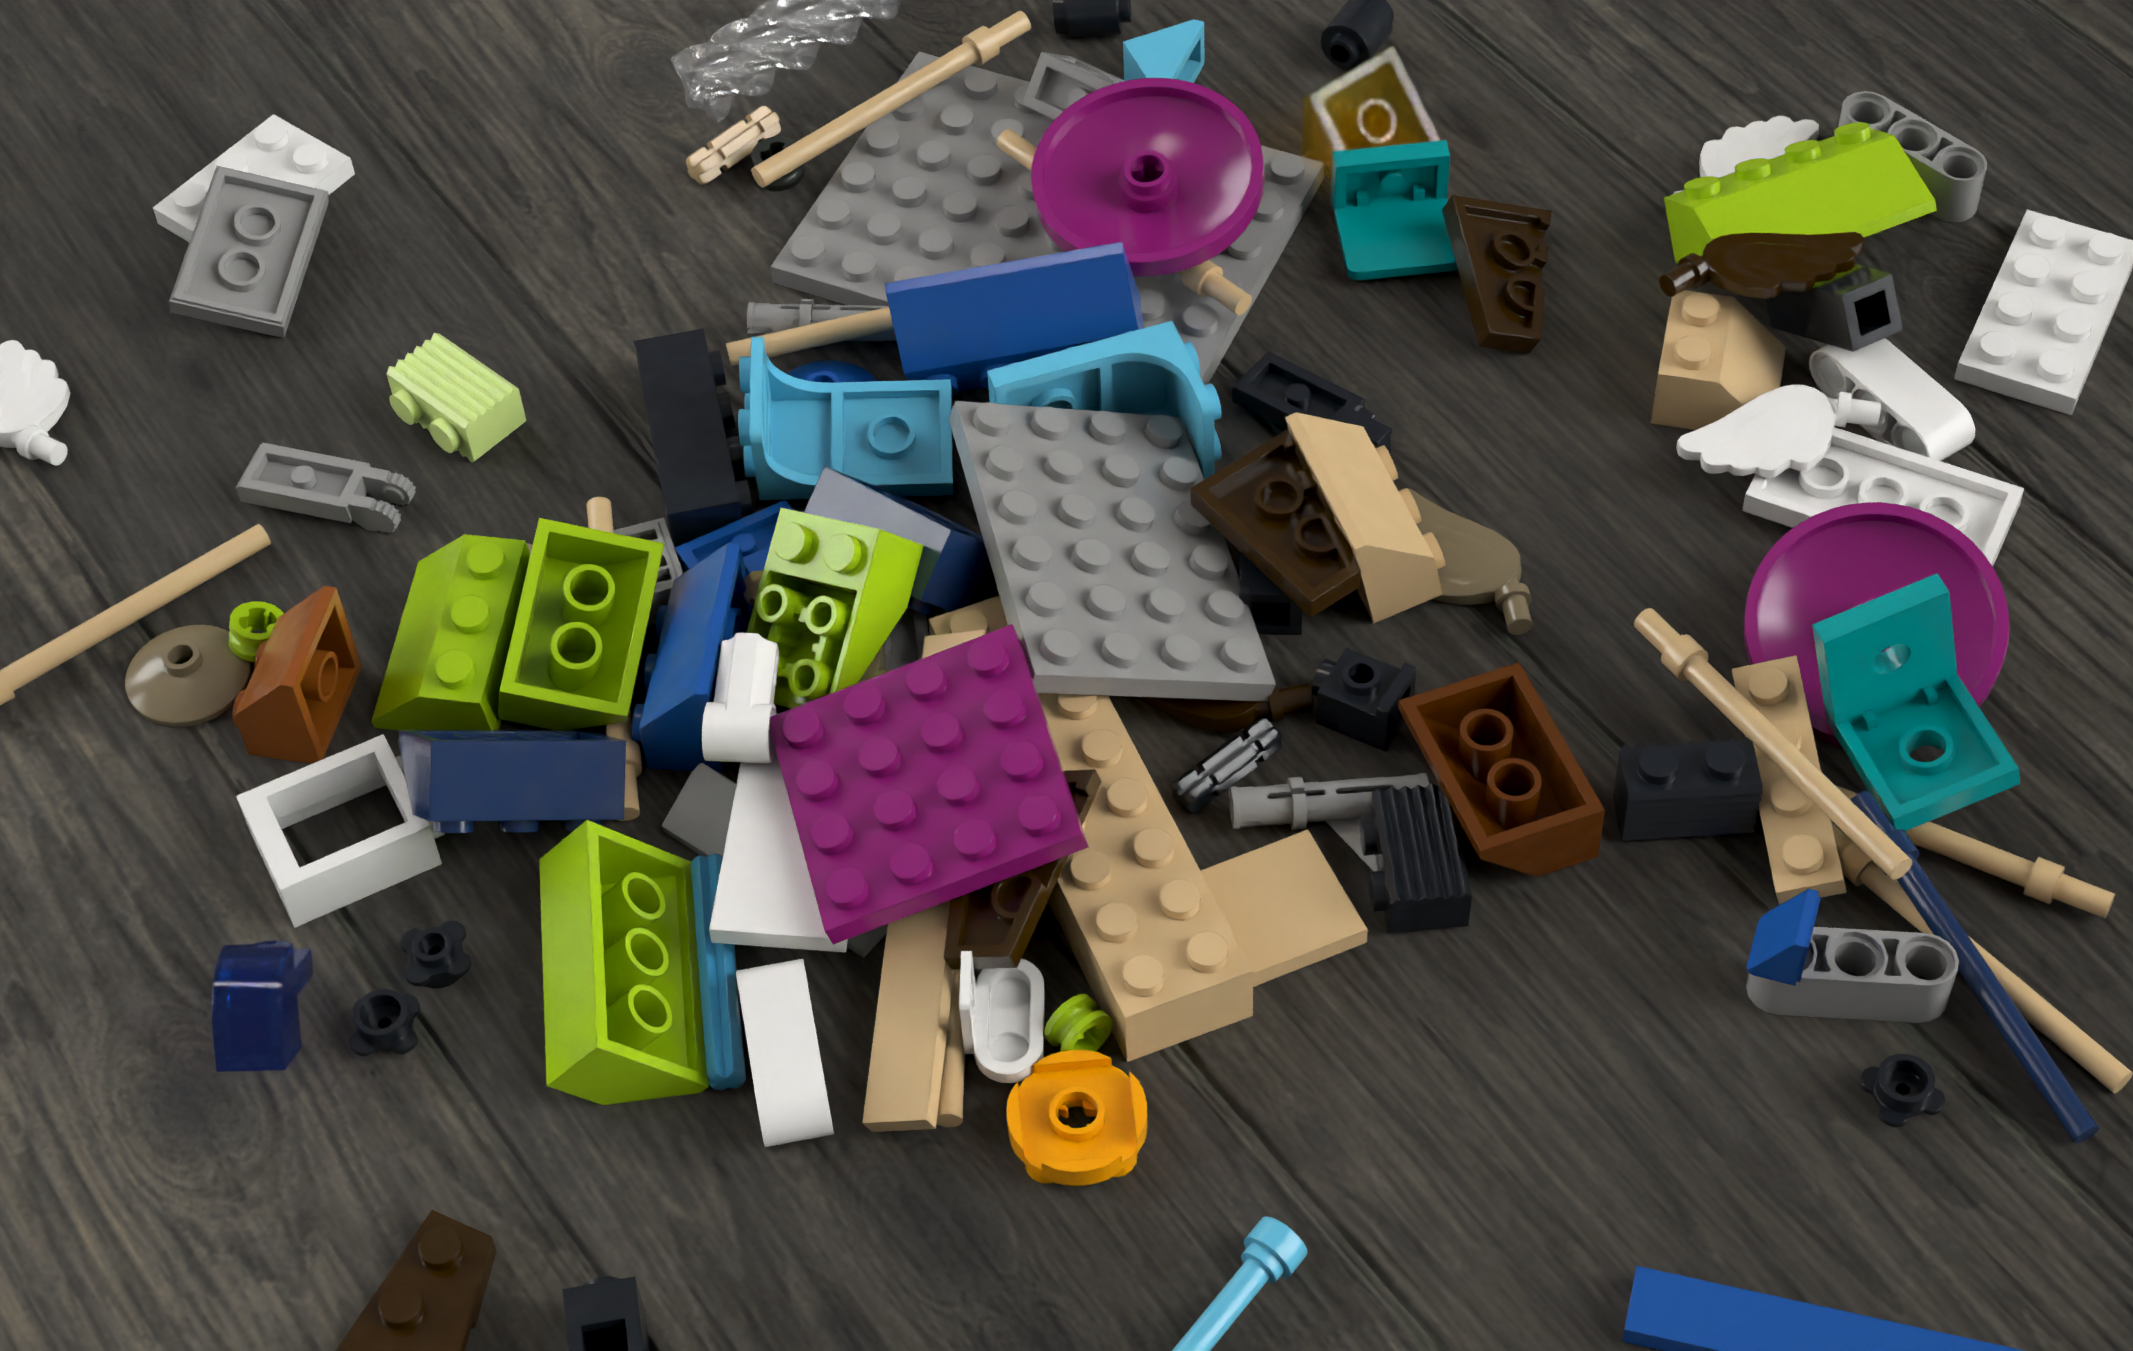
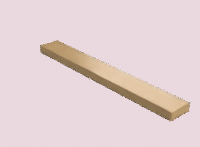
[862,629,987,1132]

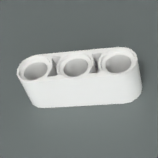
[1809,338,1975,461]
[736,959,834,1147]

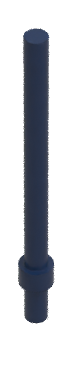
[1850,791,2099,1143]

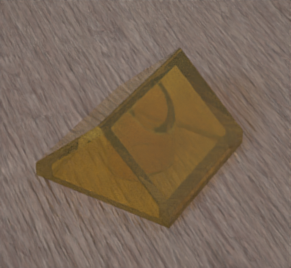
[1302,46,1441,179]

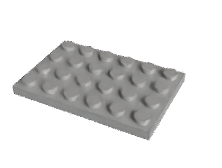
[949,401,1276,702]

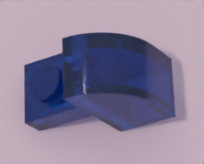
[212,940,313,1072]

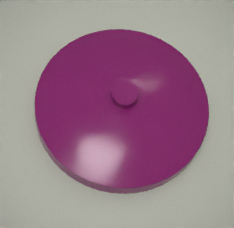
[1031,78,1264,277]
[1744,502,2010,747]

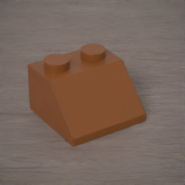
[232,586,362,764]

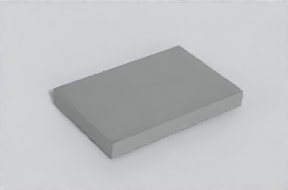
[169,166,329,338]

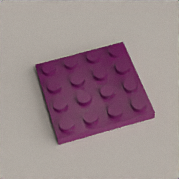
[769,624,1089,945]

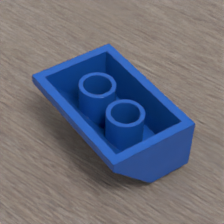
[632,543,752,773]

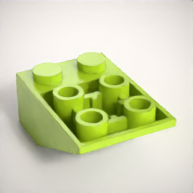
[746,508,924,709]

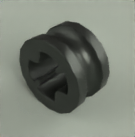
[752,136,804,191]

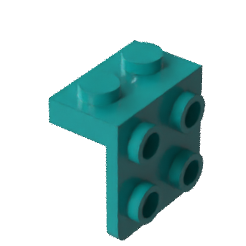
[1331,140,1458,281]

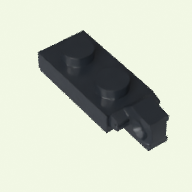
[1232,352,1392,454]

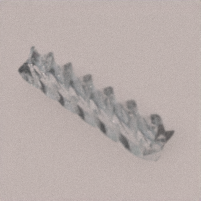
[671,0,902,123]

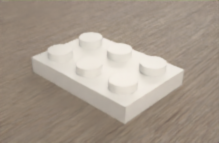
[153,114,355,243]

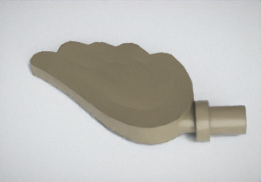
[1402,488,1532,635]

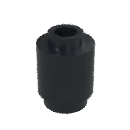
[1053,0,1132,39]
[1321,0,1394,71]

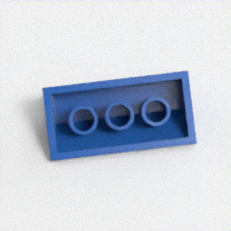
[885,242,1144,397]

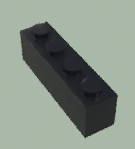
[634,328,754,551]

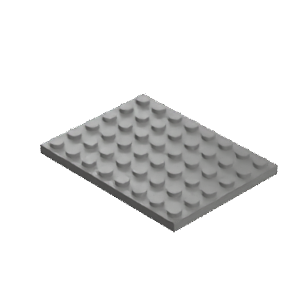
[770,52,1324,385]

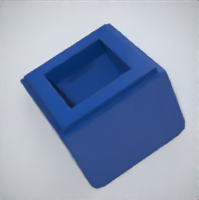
[1746,889,1821,986]

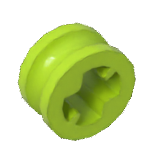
[228,601,284,662]
[1044,994,1113,1052]

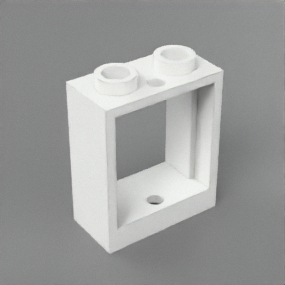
[236,734,445,928]

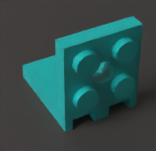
[1812,573,2020,831]

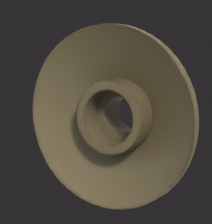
[125,625,252,727]

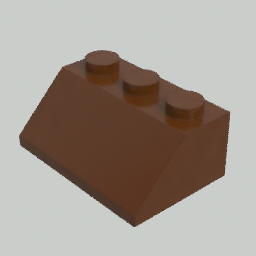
[1398,662,1605,877]

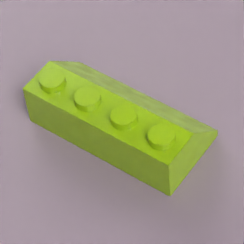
[1664,122,1937,264]
[539,820,709,1105]

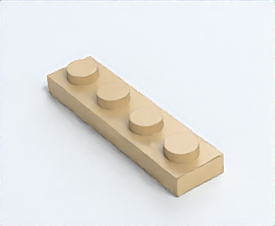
[1732,655,1847,905]

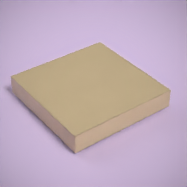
[1201,830,1368,987]

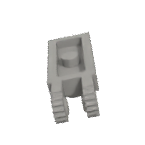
[235,442,416,534]

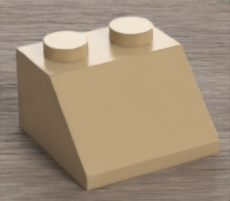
[1651,290,1786,430]

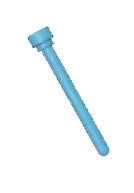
[1172,1216,1308,1351]

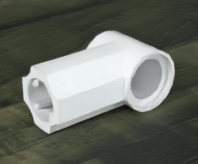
[702,633,779,763]

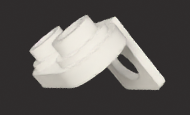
[959,951,1045,1083]

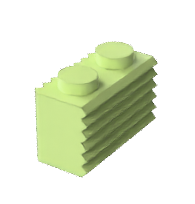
[386,333,526,463]

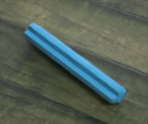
[691,853,746,1091]

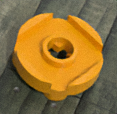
[1006,1050,1148,1186]

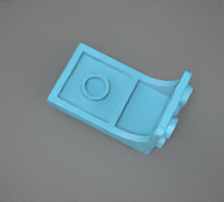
[987,321,1222,480]
[738,337,953,500]

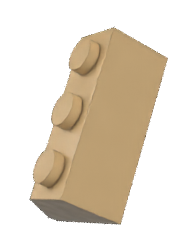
[1285,412,1446,623]

